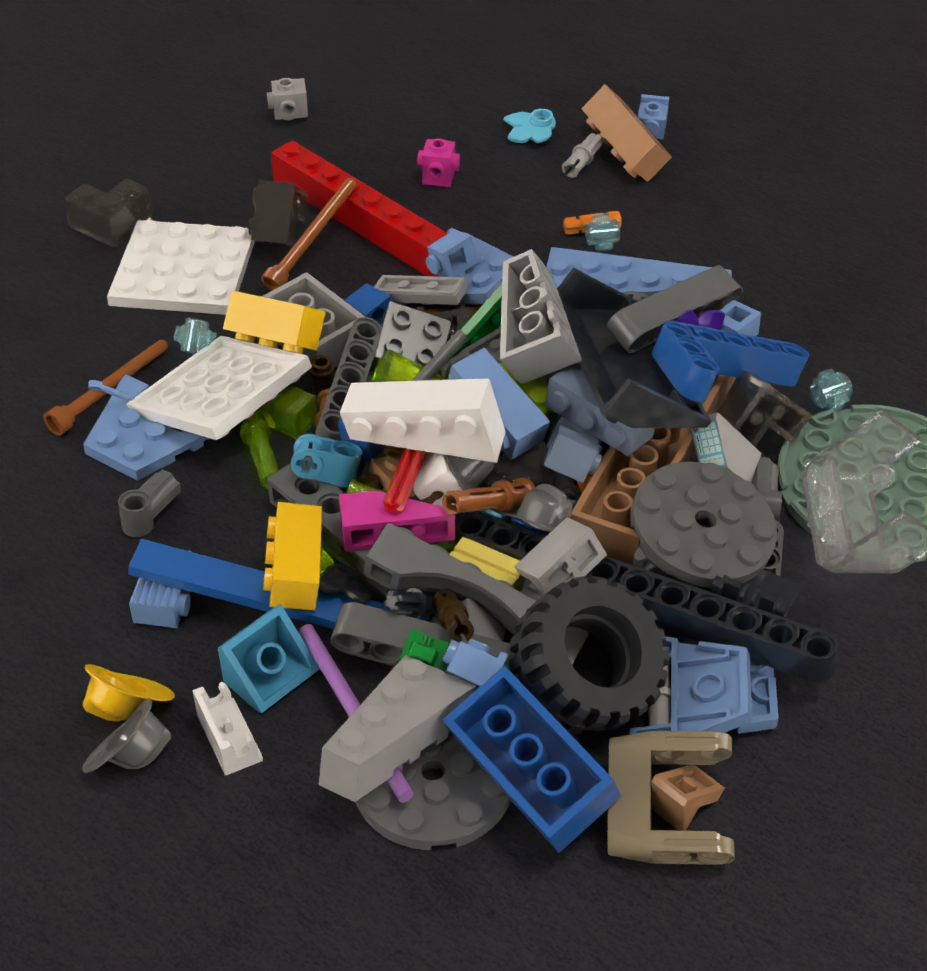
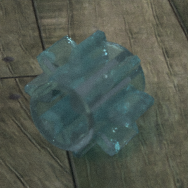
[585,213,620,252]
[174,318,216,354]
[810,368,853,411]

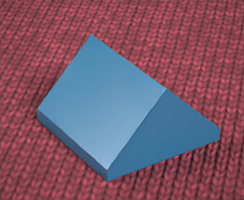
[218,604,320,713]

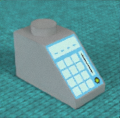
[691,413,762,482]

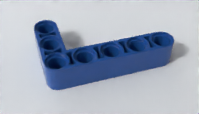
[651,321,809,402]

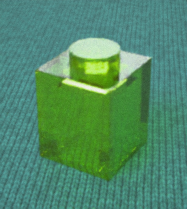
[263,384,317,439]

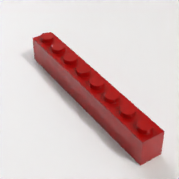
[271,140,448,277]

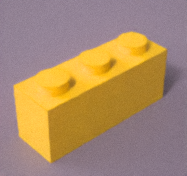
[223,291,326,354]
[263,502,322,611]

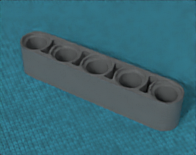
[606,265,743,353]
[314,317,382,441]
[331,602,516,666]

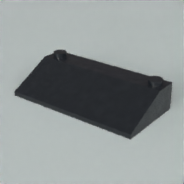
[557,267,711,428]

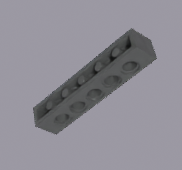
[267,463,443,601]

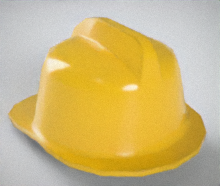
[83,664,175,721]

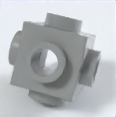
[267,78,308,120]

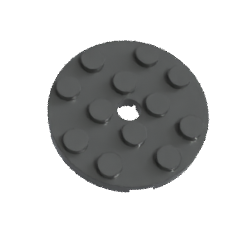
[630,462,777,588]
[356,731,511,850]

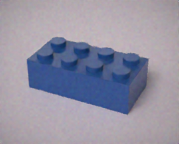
[442,666,621,853]

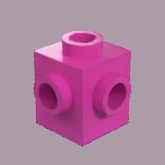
[417,139,460,187]

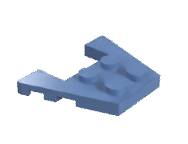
[398,232,513,305]
[83,374,209,481]
[630,637,752,735]

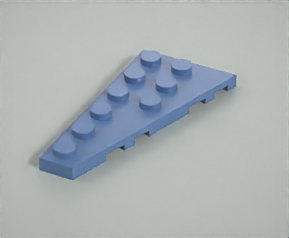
[546,247,732,296]

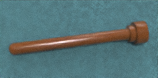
[261,178,356,290]
[43,340,168,436]

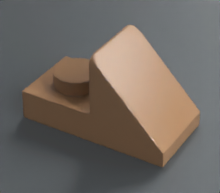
[651,765,725,831]

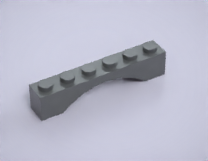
[363,522,590,666]

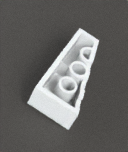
[340,378,506,463]

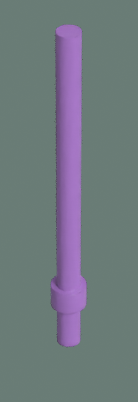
[299,624,414,802]

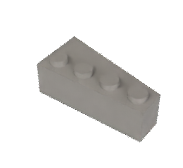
[500,249,582,384]
[319,655,476,802]

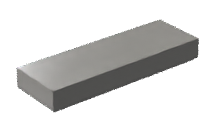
[374,275,469,305]

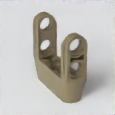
[608,731,735,865]

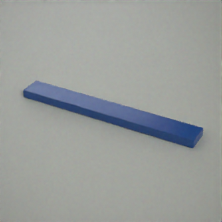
[128,539,430,630]

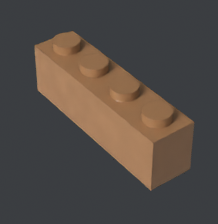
[582,84,672,182]

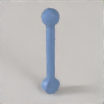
[88,380,135,401]

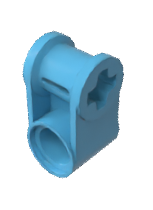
[291,434,362,488]

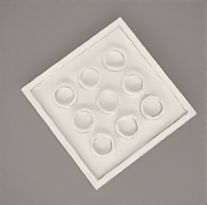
[107,220,256,315]
[126,336,312,440]

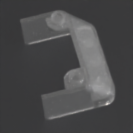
[802,410,927,574]

